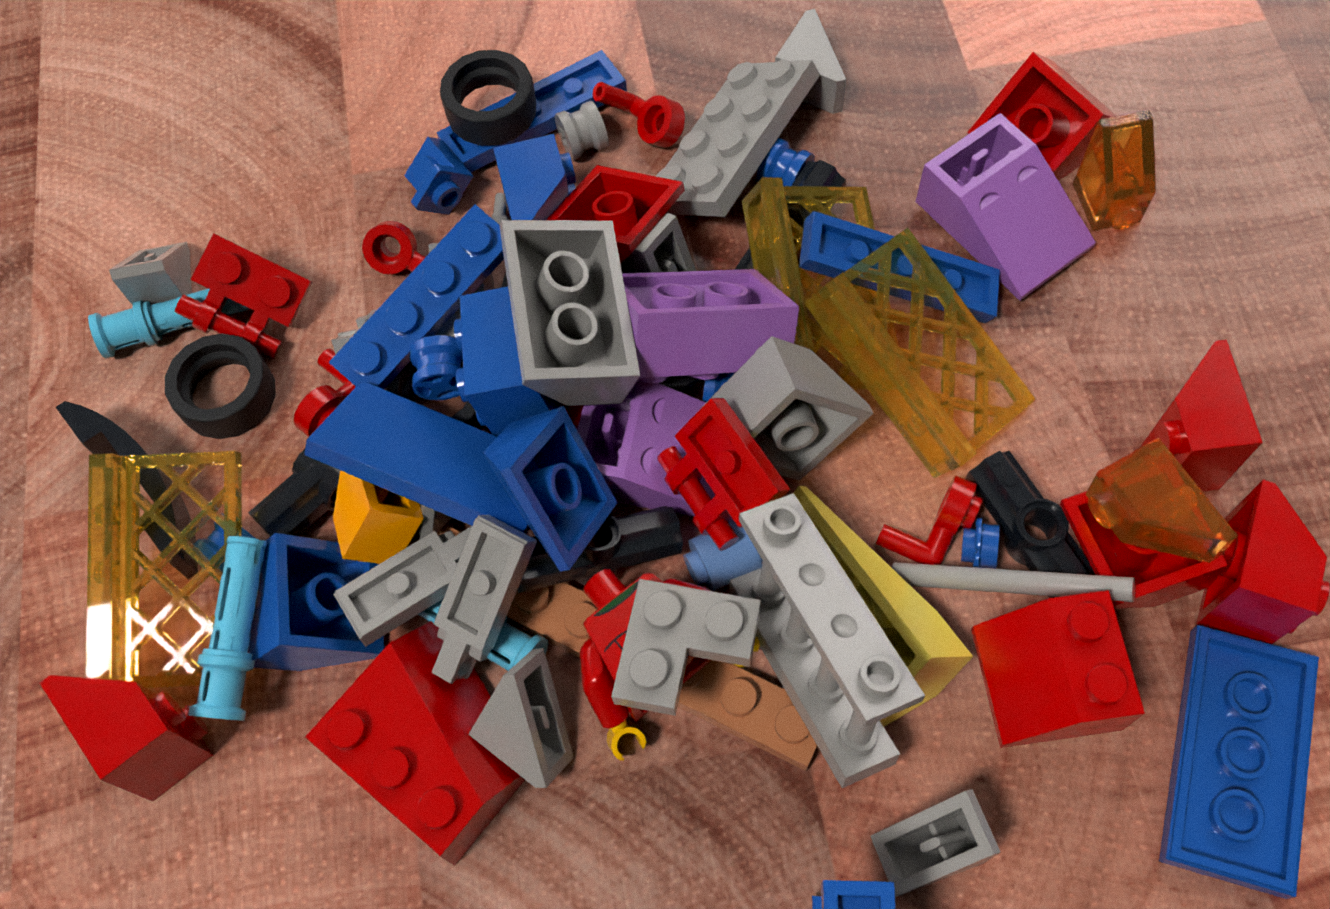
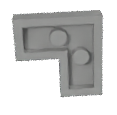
[611,579,761,716]

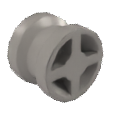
[554,100,609,160]

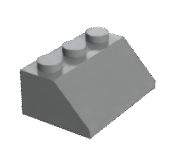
[499,220,640,406]

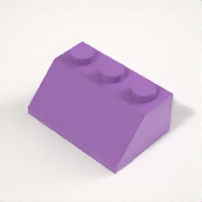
[622,269,799,383]

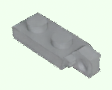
[432,514,537,684]
[333,526,472,647]

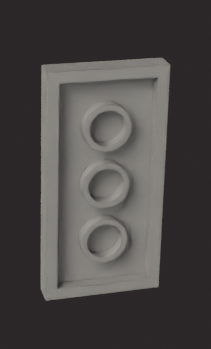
[656,60,820,217]

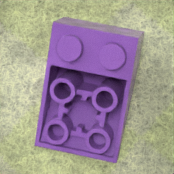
[915,113,1096,301]
[577,380,733,522]

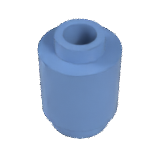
[683,520,763,591]

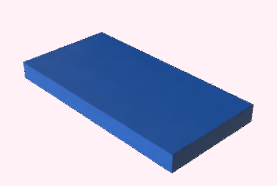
[305,381,530,534]
[1159,625,1319,899]

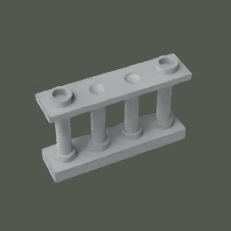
[728,493,925,788]

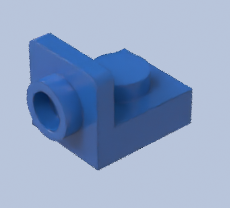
[404,137,473,215]

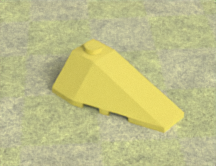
[794,486,973,727]

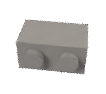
[700,336,874,480]

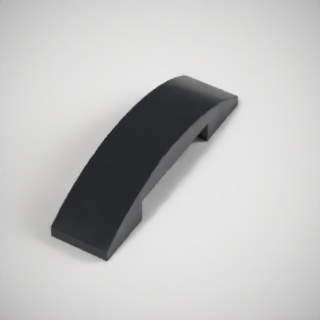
[56,401,198,580]

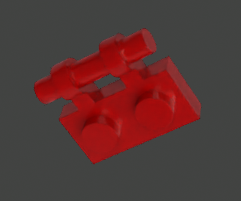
[175,233,313,359]
[657,398,791,551]

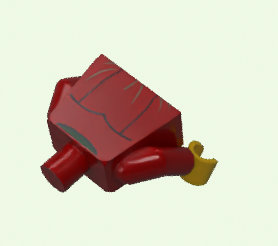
[580,569,760,761]

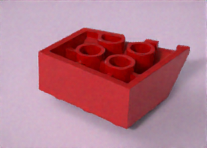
[305,621,525,866]

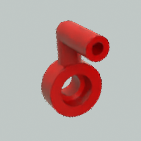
[592,82,685,148]
[362,221,425,274]
[294,348,356,437]
[875,475,983,565]

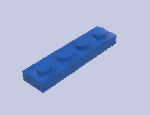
[436,50,627,172]
[329,204,504,390]
[799,211,1000,323]

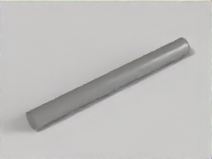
[891,562,1135,602]

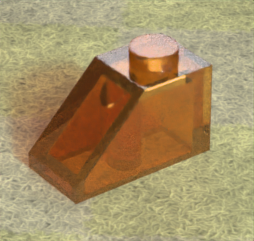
[1072,110,1156,231]
[1086,437,1238,563]

